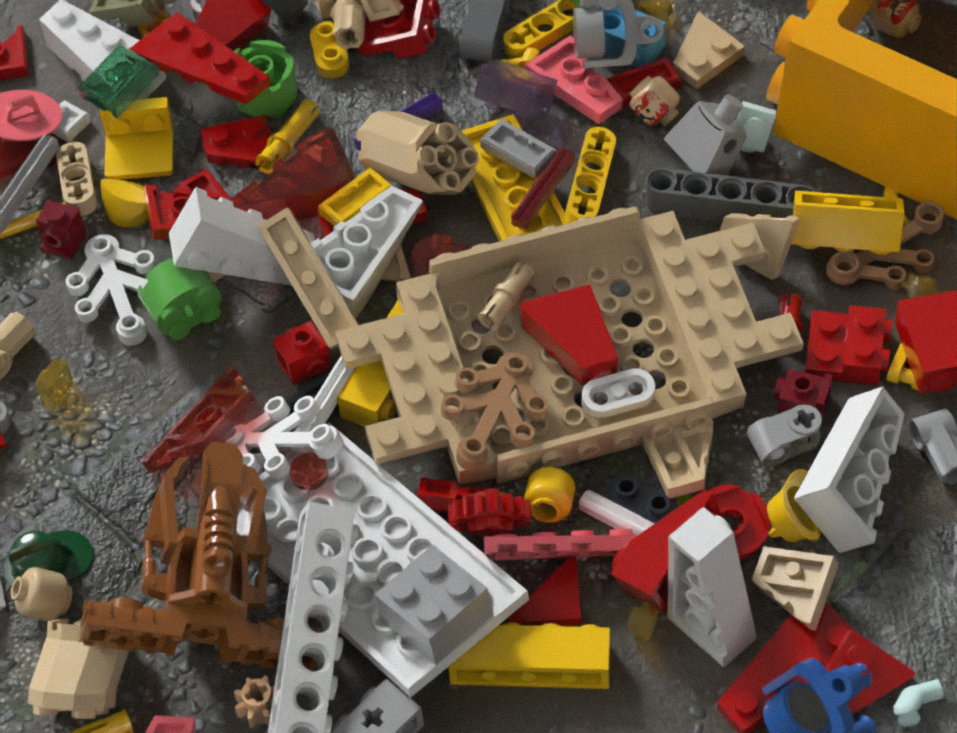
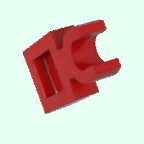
[417,477,484,513]

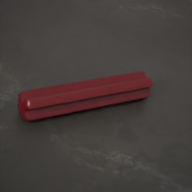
[511,148,575,230]

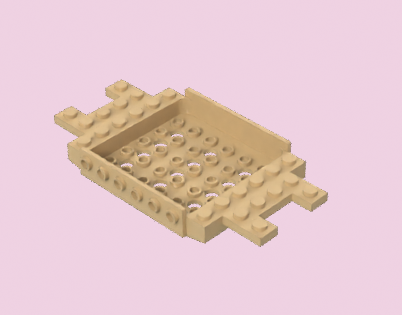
[335,207,804,485]

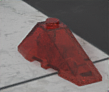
[230,127,354,221]

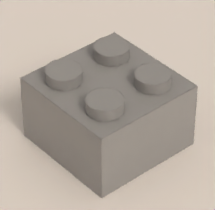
[374,544,494,665]

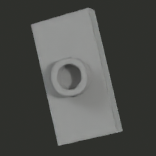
[480,119,556,179]

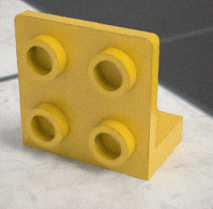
[99,97,174,180]

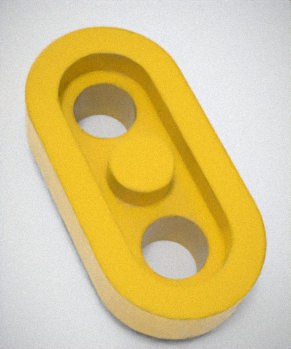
[310,22,349,79]

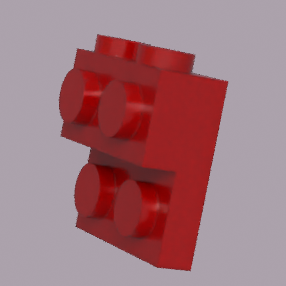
[358,0,441,59]
[805,305,893,385]

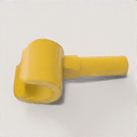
[493,48,539,73]

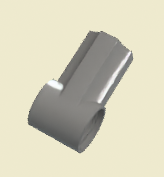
[908,408,957,485]

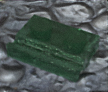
[77,44,159,118]

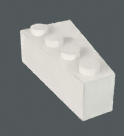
[39,0,167,102]
[169,187,314,286]
[794,387,905,553]
[668,507,757,667]

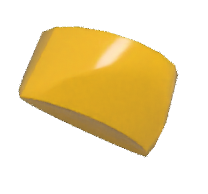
[100,179,149,228]

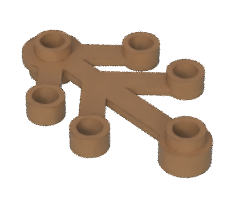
[826,202,944,290]
[440,353,548,471]

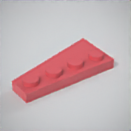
[484,529,637,561]

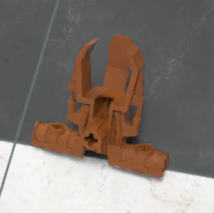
[79,441,322,671]

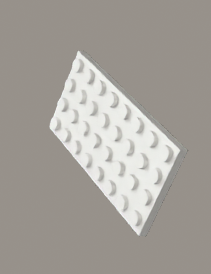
[236,423,529,698]

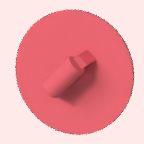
[0,90,62,141]

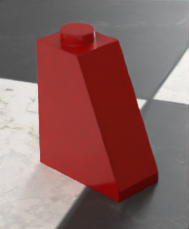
[195,0,272,51]
[520,284,618,385]
[894,290,957,394]

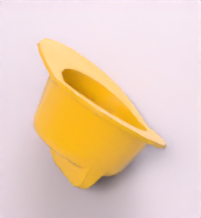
[767,469,821,543]

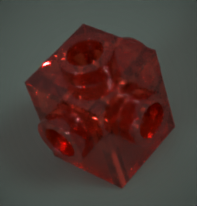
[411,233,469,276]

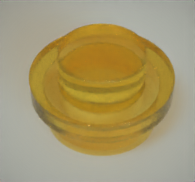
[902,272,938,298]
[627,601,658,640]

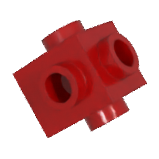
[272,321,332,386]

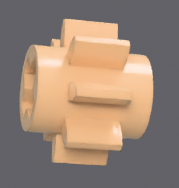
[234,676,275,728]

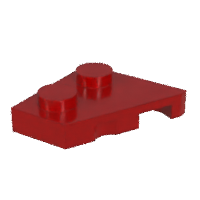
[200,115,279,172]
[825,629,916,714]

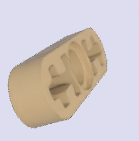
[56,142,97,216]

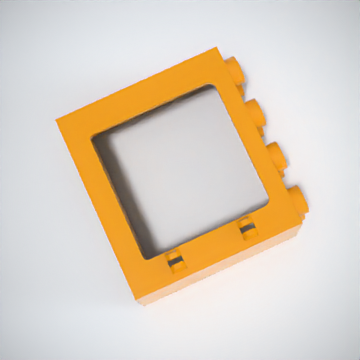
[766,0,957,220]

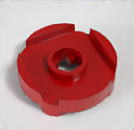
[708,484,771,561]

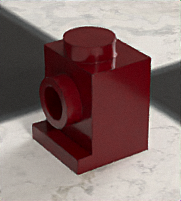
[36,200,87,260]
[773,369,833,425]

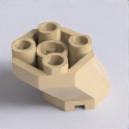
[356,111,479,195]
[28,619,129,719]

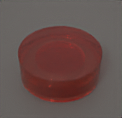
[289,452,329,491]

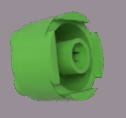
[233,40,298,119]
[137,258,221,341]

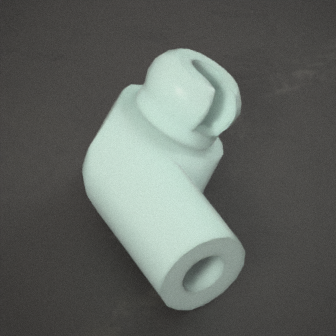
[894,679,944,727]

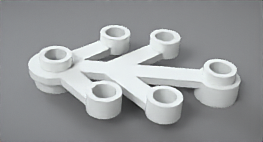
[66,235,156,346]
[218,396,343,479]

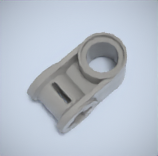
[747,405,822,467]

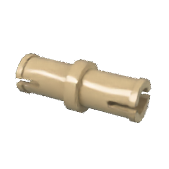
[478,262,535,330]

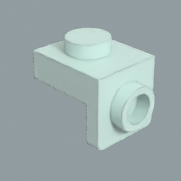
[736,101,776,153]

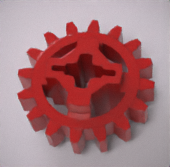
[448,489,531,538]

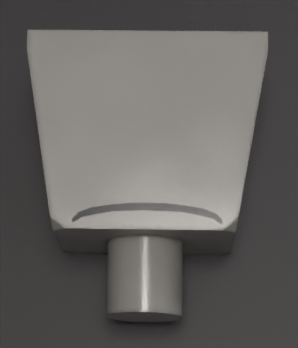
[664,95,746,176]

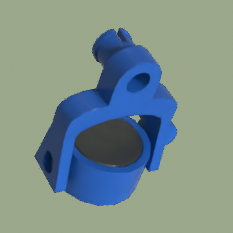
[762,658,876,733]

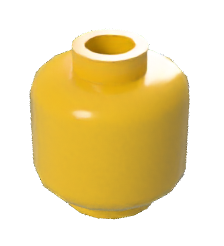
[524,467,576,523]

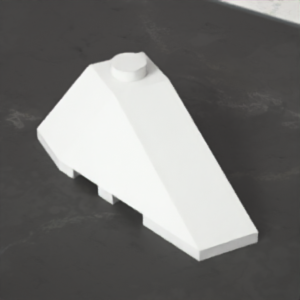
[311,186,423,318]

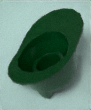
[3,530,94,587]

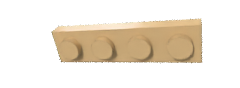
[257,207,359,350]

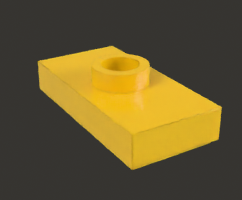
[318,168,393,226]

